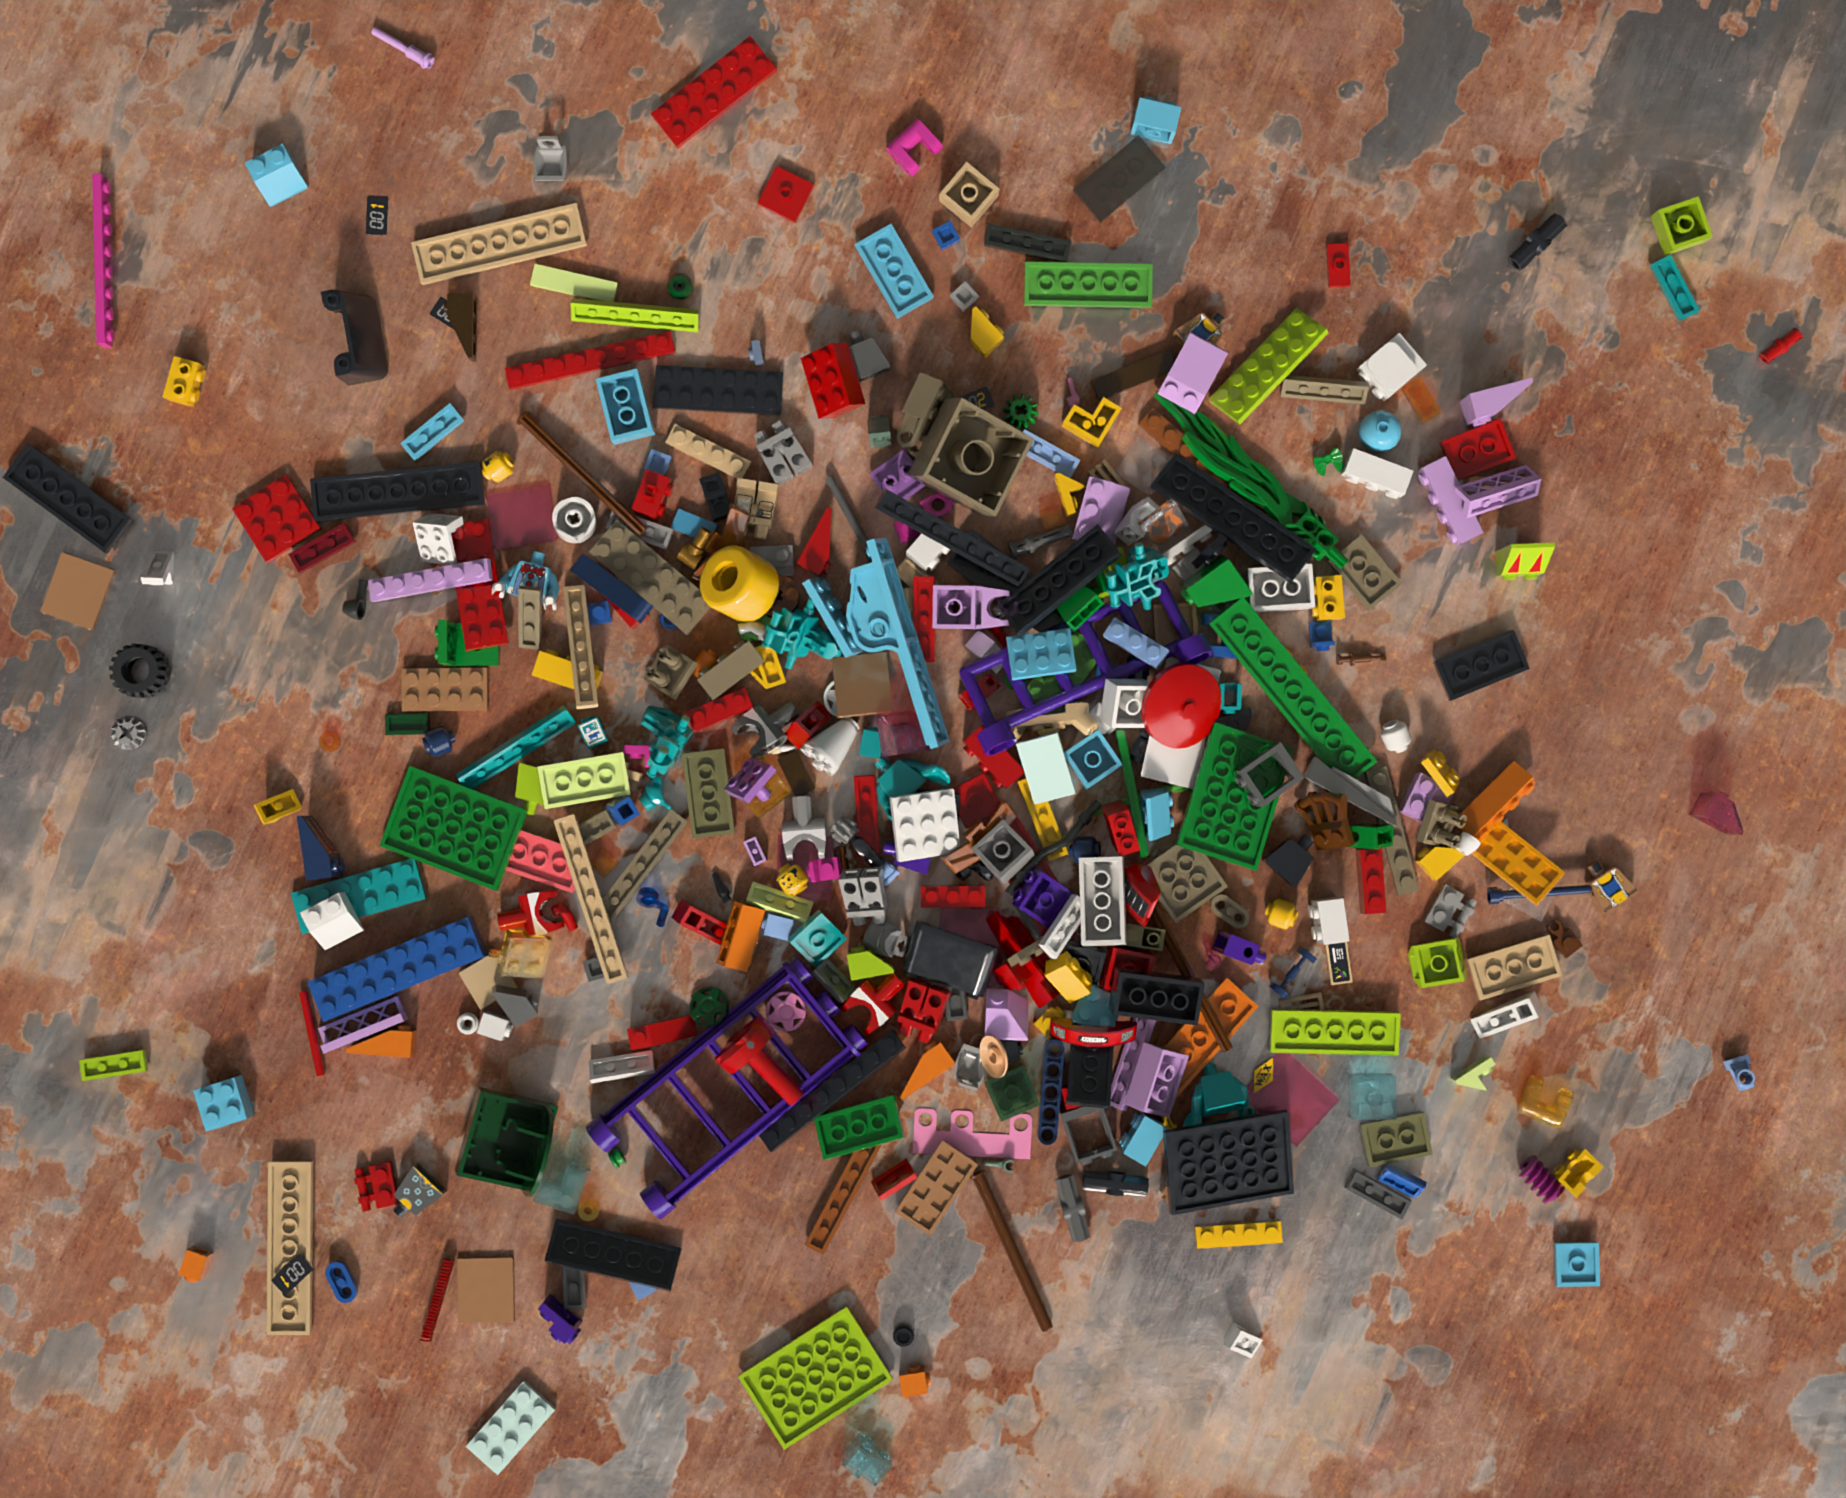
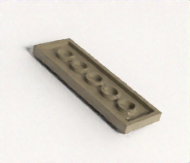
[589,520,711,635]

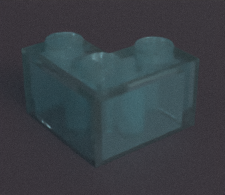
[533,1163,591,1215]
[841,1433,892,1487]

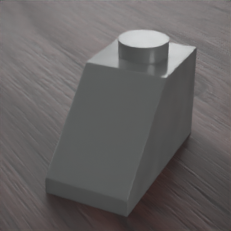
[492,985,539,1028]

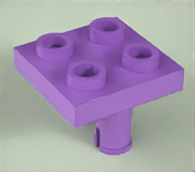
[869,449,926,500]

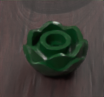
[667,273,694,300]

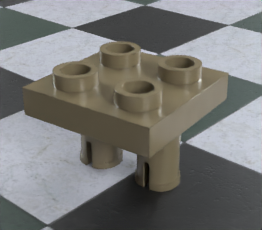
[643,643,698,700]
[1416,800,1467,849]

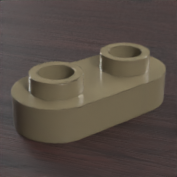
[1210,894,1250,929]

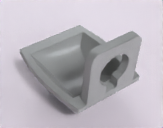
[534,136,567,181]
[862,919,911,958]
[953,1043,987,1091]

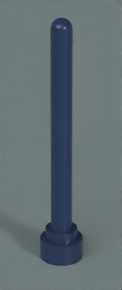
[1487,885,1592,905]

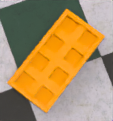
[1471,822,1565,906]

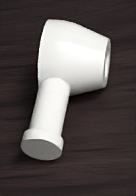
[1456,832,1481,856]

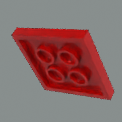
[232,474,322,563]

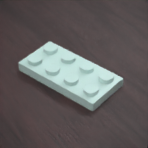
[466,1380,556,1475]

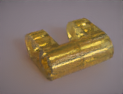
[1517,1075,1574,1129]

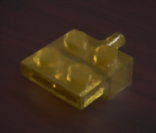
[489,930,552,978]

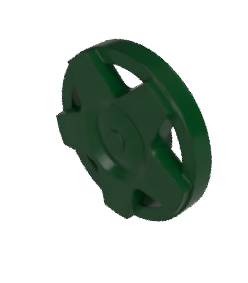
[690,987,729,1027]

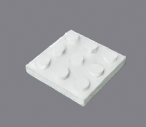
[890,788,960,862]

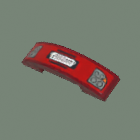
[1050,1018,1137,1047]

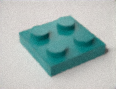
[788,909,847,968]

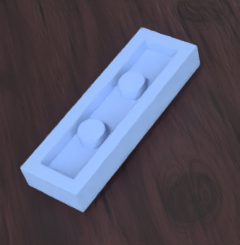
[1023,429,1080,478]
[1103,618,1169,670]

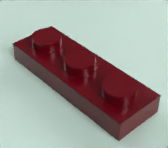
[288,523,356,573]

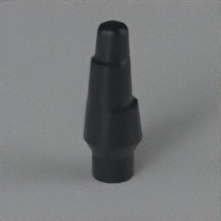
[712,872,731,903]

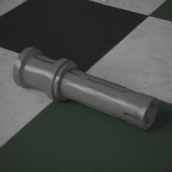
[1008,523,1073,560]

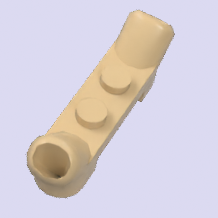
[1006,703,1098,740]

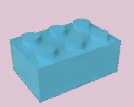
[596,368,656,445]

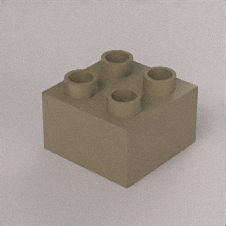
[907,398,1034,517]

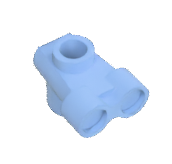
[1723,1054,1755,1091]

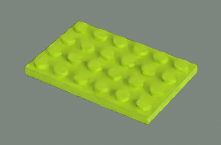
[738,1305,893,1450]

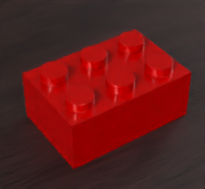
[800,343,866,419]

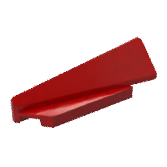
[986,911,1060,1008]

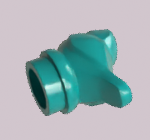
[638,774,672,811]

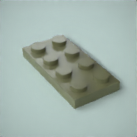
[682,748,735,839]

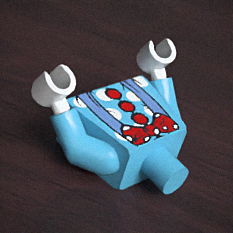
[491,551,560,610]

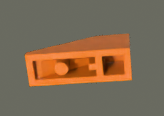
[346,1025,417,1058]
[900,1040,955,1101]

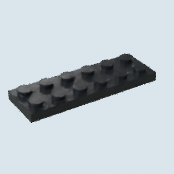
[653,365,784,416]
[2,443,133,554]
[997,524,1122,637]
[946,528,1063,633]
[544,1219,682,1292]

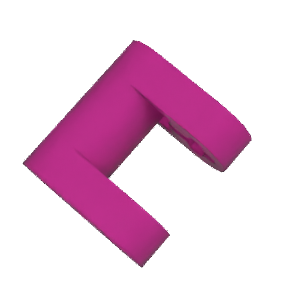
[885,118,943,177]

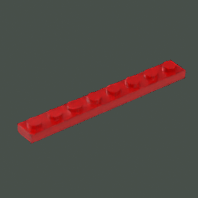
[504,331,676,390]

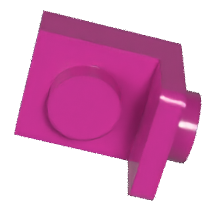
[893,521,921,544]
[624,745,652,767]
[807,856,842,882]

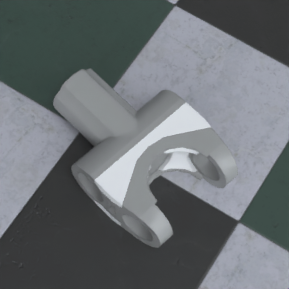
[782,796,826,861]

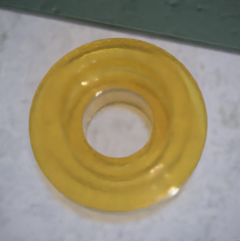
[578,1199,600,1221]

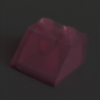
[876,710,931,757]
[1689,790,1744,835]

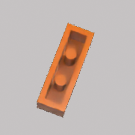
[716,901,765,972]

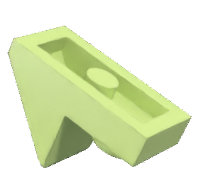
[1450,1055,1496,1091]

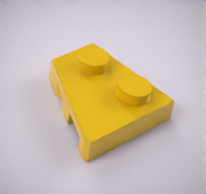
[750,645,787,689]

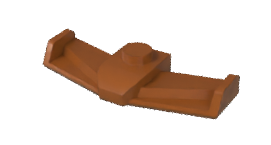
[689,503,750,583]
[940,799,1017,874]

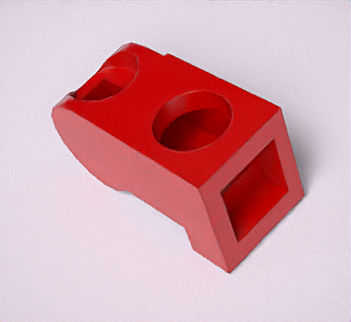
[958,673,1001,711]

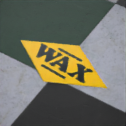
[1254,1058,1273,1093]

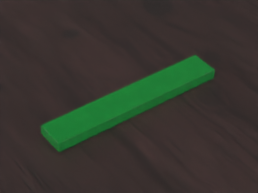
[1115,729,1149,859]

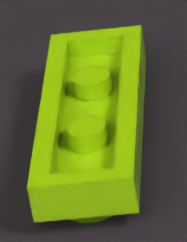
[79,1049,148,1081]

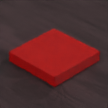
[953,772,1000,829]

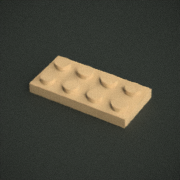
[1466,934,1562,1001]

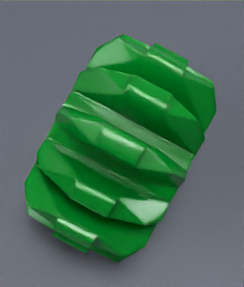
[1003,393,1039,430]

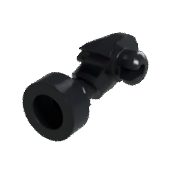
[953,860,994,881]

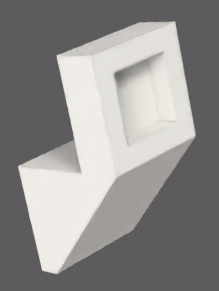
[1114,497,1162,546]

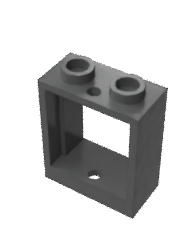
[1233,742,1304,807]
[1059,1106,1117,1165]

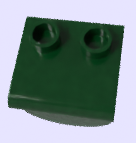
[455,1087,559,1197]

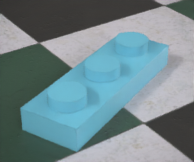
[400,403,465,461]

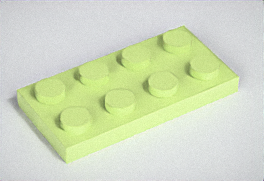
[537,752,631,809]

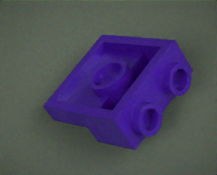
[1012,868,1073,928]
[538,1294,583,1345]

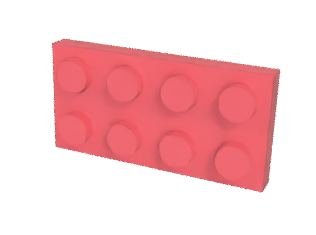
[506,830,575,893]

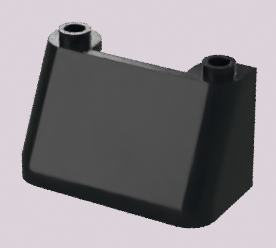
[321,290,388,386]
[902,920,1000,1000]

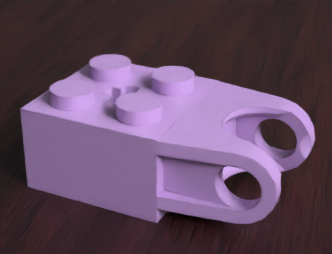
[932,585,1009,629]

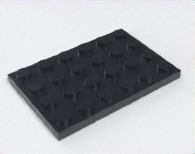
[1163,1109,1294,1215]

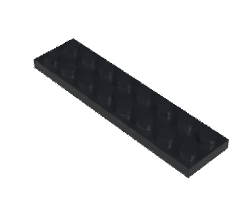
[1151,454,1317,583]
[310,462,485,522]

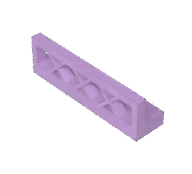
[1455,465,1542,518]
[318,996,408,1054]

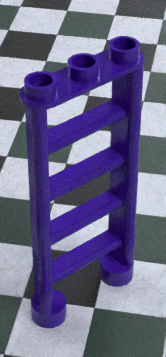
[585,957,868,1219]

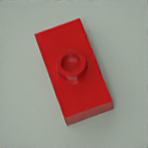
[1326,243,1351,288]
[871,1158,918,1201]

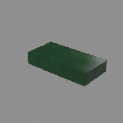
[385,713,430,735]

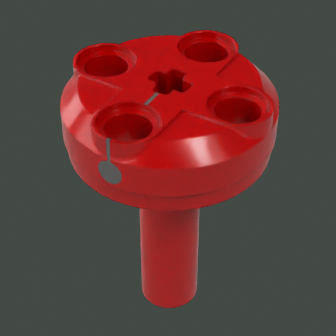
[714,1015,804,1106]

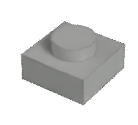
[949,281,980,312]

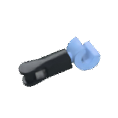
[851,836,900,886]

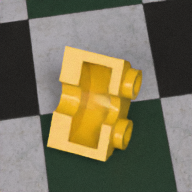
[1553,1149,1603,1198]

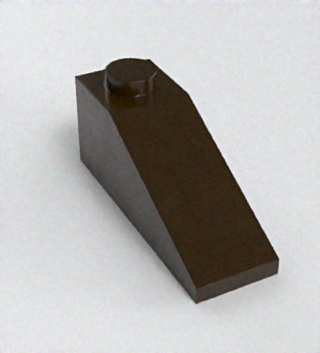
[444,294,477,362]

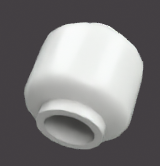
[1380,719,1412,753]

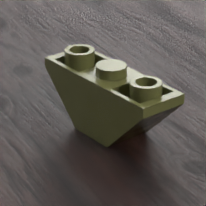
[1126,923,1166,951]

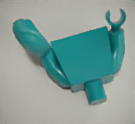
[875,756,951,821]
[1183,1064,1255,1127]

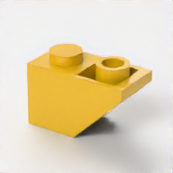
[970,306,1004,359]

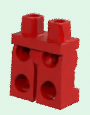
[897,978,952,1043]

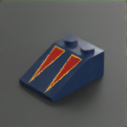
[297,816,345,881]

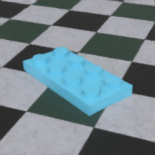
[854,224,934,319]
[802,577,864,658]

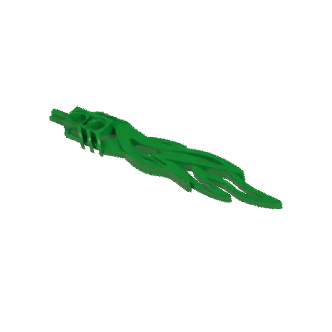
[1154,391,1349,569]

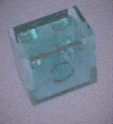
[1348,1073,1397,1120]

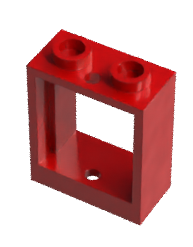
[1101,799,1140,856]

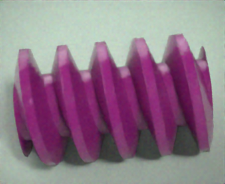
[1518,1155,1565,1204]

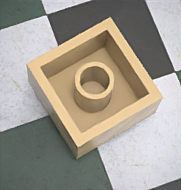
[939,162,999,228]

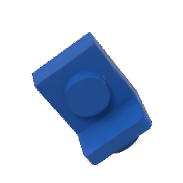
[1308,621,1335,652]

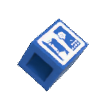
[605,795,640,826]

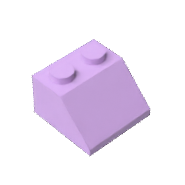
[1398,773,1454,823]

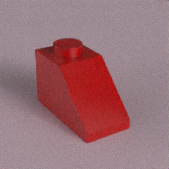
[785,701,833,749]

